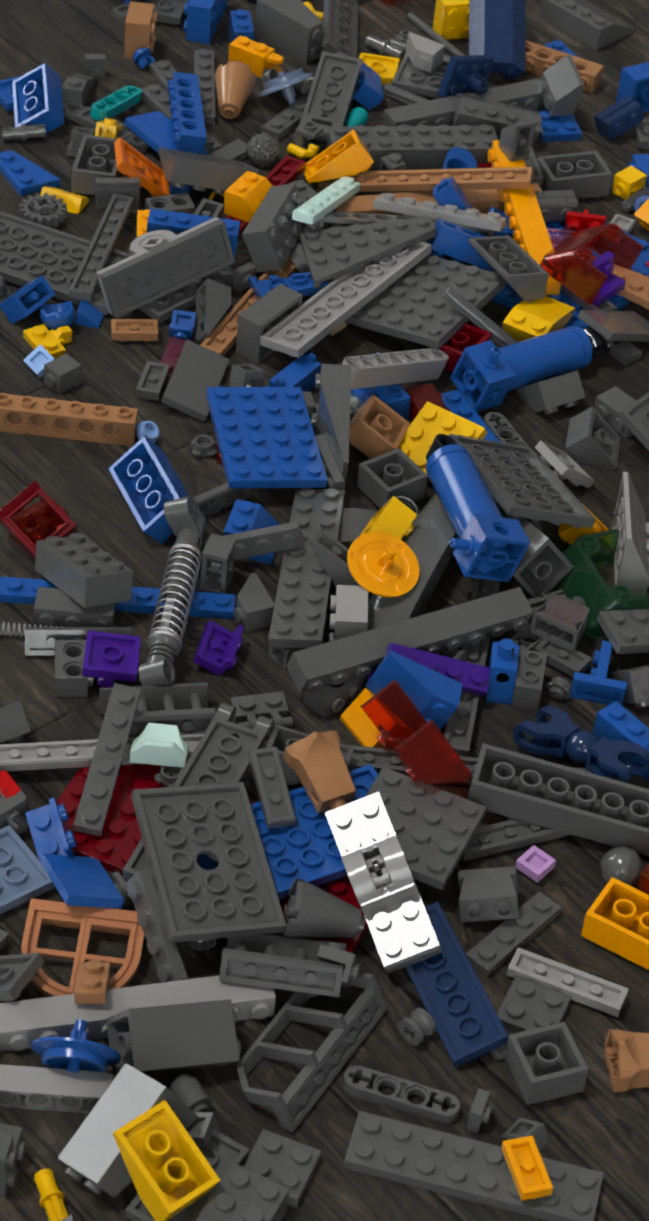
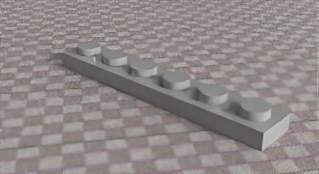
[373,193,506,232]

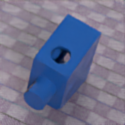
[485,639,519,705]

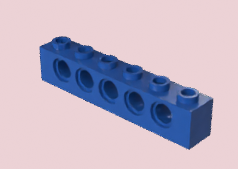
[167,72,207,155]

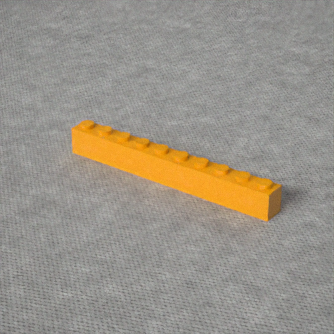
[487,140,563,295]

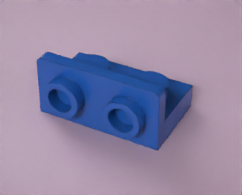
[25,797,77,862]

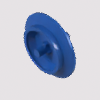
[31,1020,121,1074]

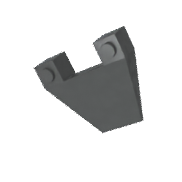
[311,364,351,484]

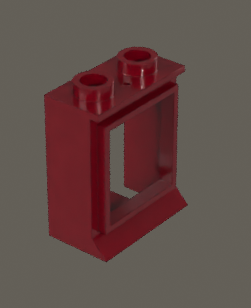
[0,480,77,560]

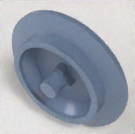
[258,68,314,105]

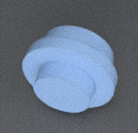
[136,421,159,443]

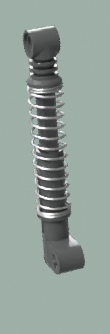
[139,496,207,686]

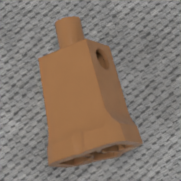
[283,731,356,813]
[604,1029,649,1092]

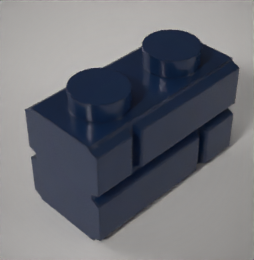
[594,96,644,140]

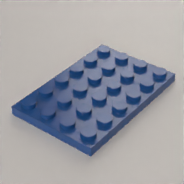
[206,386,328,488]

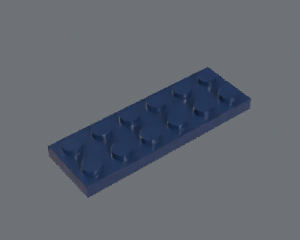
[405,901,508,1068]

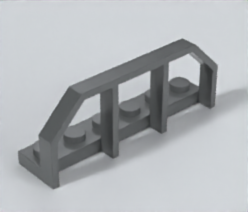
[236,970,387,1132]

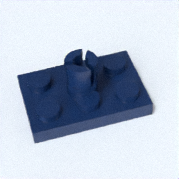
[437,55,495,98]

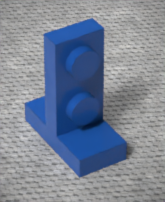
[570,640,627,705]

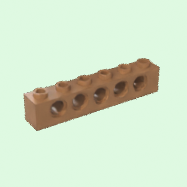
[525,40,604,94]
[0,393,138,446]

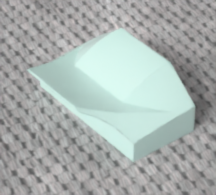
[129,723,188,768]

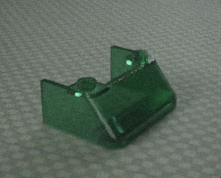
[553,529,649,638]

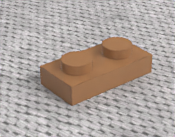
[111,319,158,342]
[74,960,111,1004]

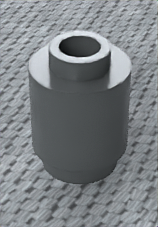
[170,1074,212,1112]

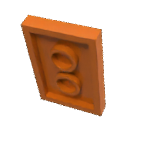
[114,137,170,197]

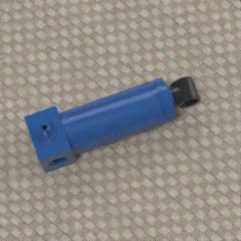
[450,325,608,412]
[425,434,530,582]

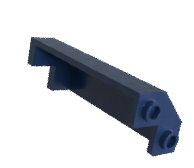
[469,0,526,80]

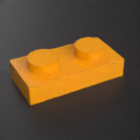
[501,1135,553,1201]

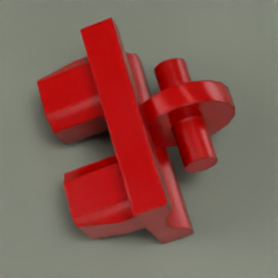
[563,209,606,240]

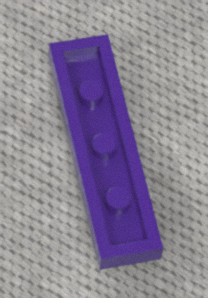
[386,643,490,696]

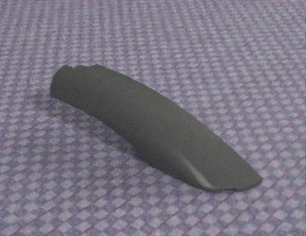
[367,493,459,631]

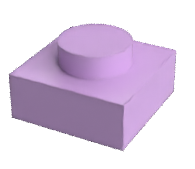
[515,845,556,883]

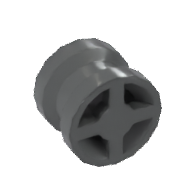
[398,1008,436,1046]

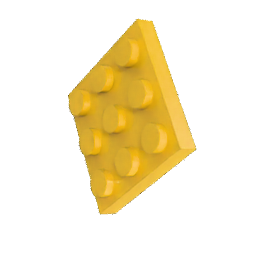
[397,401,487,482]

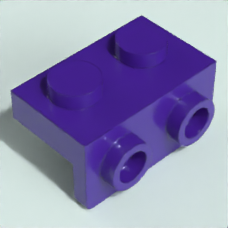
[193,620,244,677]

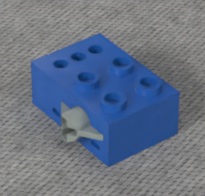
[350,384,411,420]

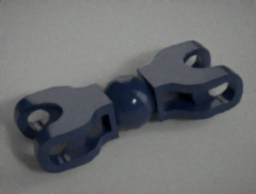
[513,705,649,784]

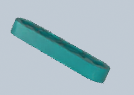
[90,86,142,121]

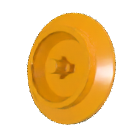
[347,532,420,598]

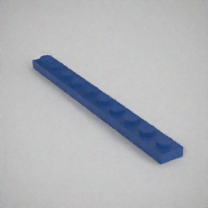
[0,576,235,620]

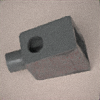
[529,595,590,652]

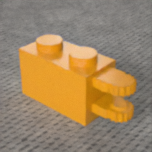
[228,36,284,78]

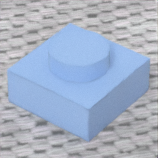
[23,344,54,378]

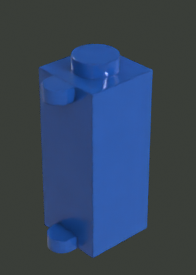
[433,176,474,210]
[269,353,322,392]

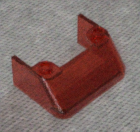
[540,223,644,305]
[360,680,473,784]

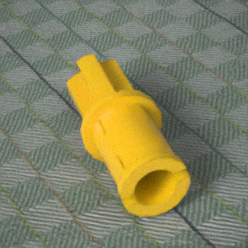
[34,1169,68,1221]

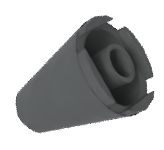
[282,878,365,938]

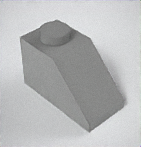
[406,32,445,73]

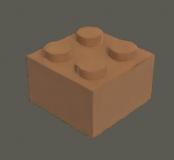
[124,2,158,59]
[349,394,410,459]

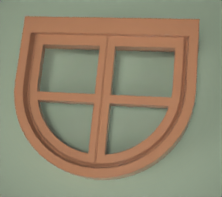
[21,898,146,997]

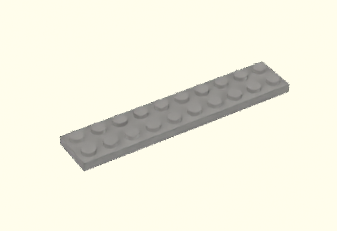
[260,241,431,358]

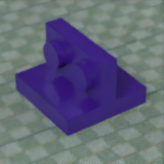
[562,251,626,306]
[82,630,141,688]

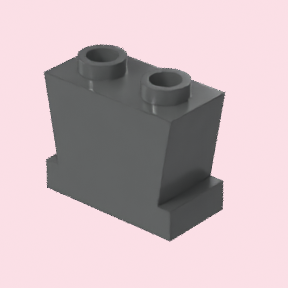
[458,866,519,922]

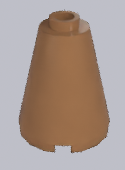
[215,61,256,119]

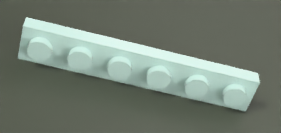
[292,177,361,225]

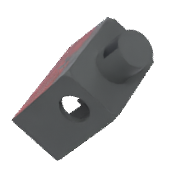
[0,770,29,834]

